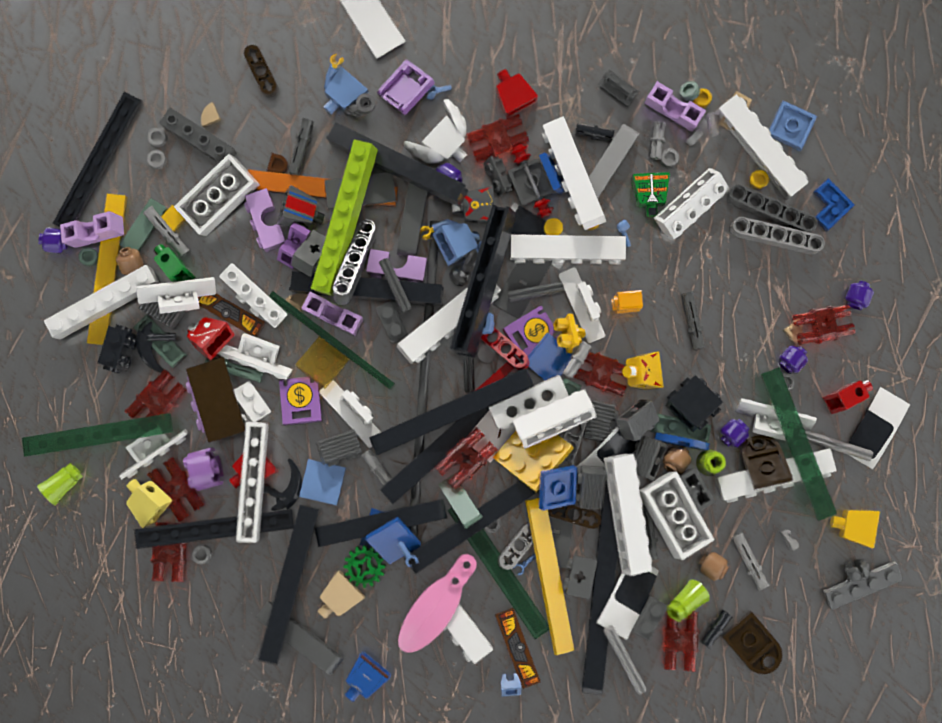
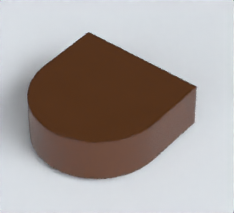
[266,153,288,174]

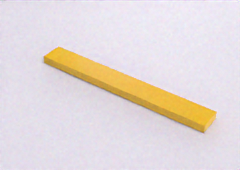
[87,194,127,345]
[525,498,574,655]

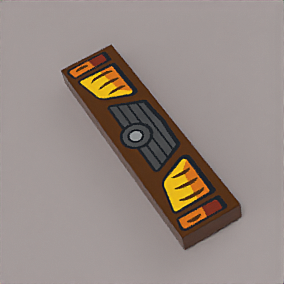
[198,294,266,337]
[495,607,541,689]

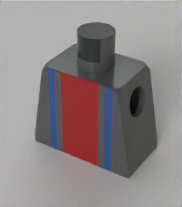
[277,185,325,229]

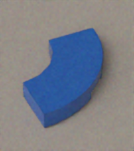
[655,433,710,451]

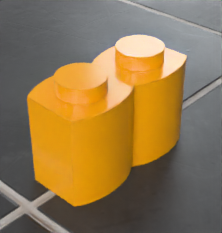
[611,290,643,314]

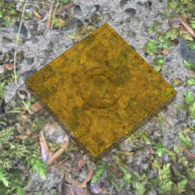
[295,336,349,389]

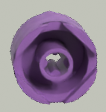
[183,447,224,491]

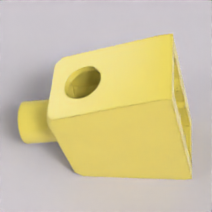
[126,479,173,528]

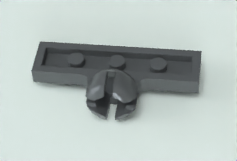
[823,559,903,610]

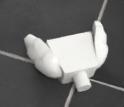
[404,99,467,163]

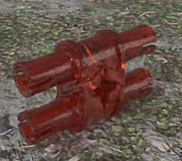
[466,113,530,162]
[792,304,856,345]
[573,352,628,397]
[124,369,187,432]
[434,427,498,490]
[147,457,205,523]
[150,522,188,582]
[662,611,700,672]

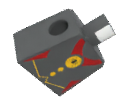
[452,186,494,225]

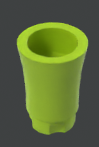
[696,449,726,476]
[37,463,83,506]
[667,580,709,622]

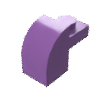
[277,222,311,269]

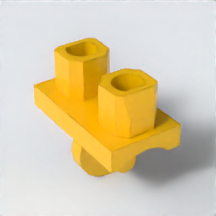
[553,313,586,353]

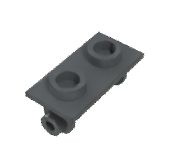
[598,69,639,107]
[484,156,513,197]

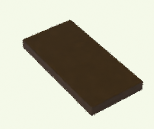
[186,357,246,443]

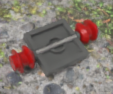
[507,144,556,218]

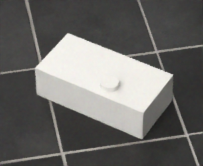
[174,154,260,236]
[639,472,714,560]

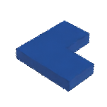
[814,178,855,232]

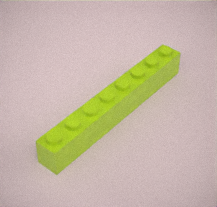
[311,140,378,296]

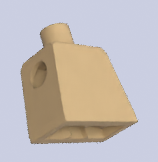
[318,570,366,619]

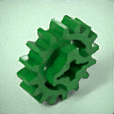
[343,545,386,588]

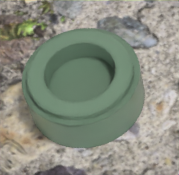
[680,81,700,101]
[78,247,99,267]

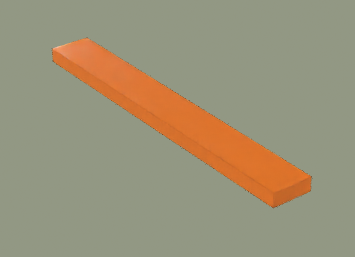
[248,169,398,207]

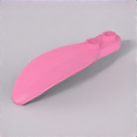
[398,554,477,653]

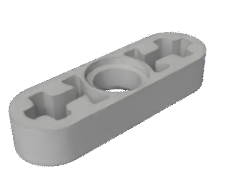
[498,522,533,569]

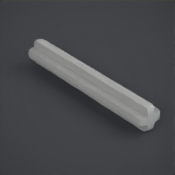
[797,428,873,461]
[604,625,647,694]

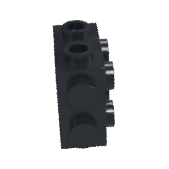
[98,324,137,373]
[665,375,723,432]

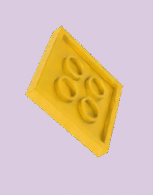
[492,431,574,492]

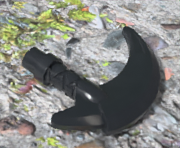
[136,322,177,374]
[263,458,302,511]

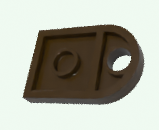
[742,435,793,490]
[721,611,783,674]

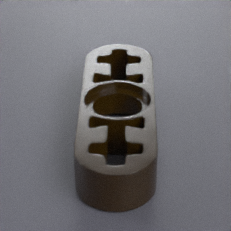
[244,45,278,97]
[548,505,601,529]

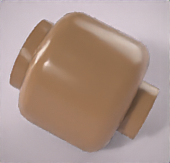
[116,247,144,275]
[663,446,692,474]
[699,552,729,581]

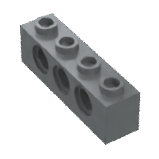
[159,107,237,163]

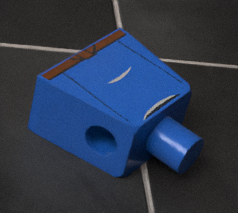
[345,651,391,702]

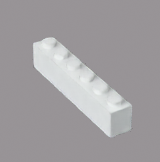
[716,94,809,200]
[542,116,606,230]
[510,235,626,265]
[44,264,160,340]
[397,284,501,364]
[236,422,269,543]
[715,448,837,503]
[604,454,652,576]

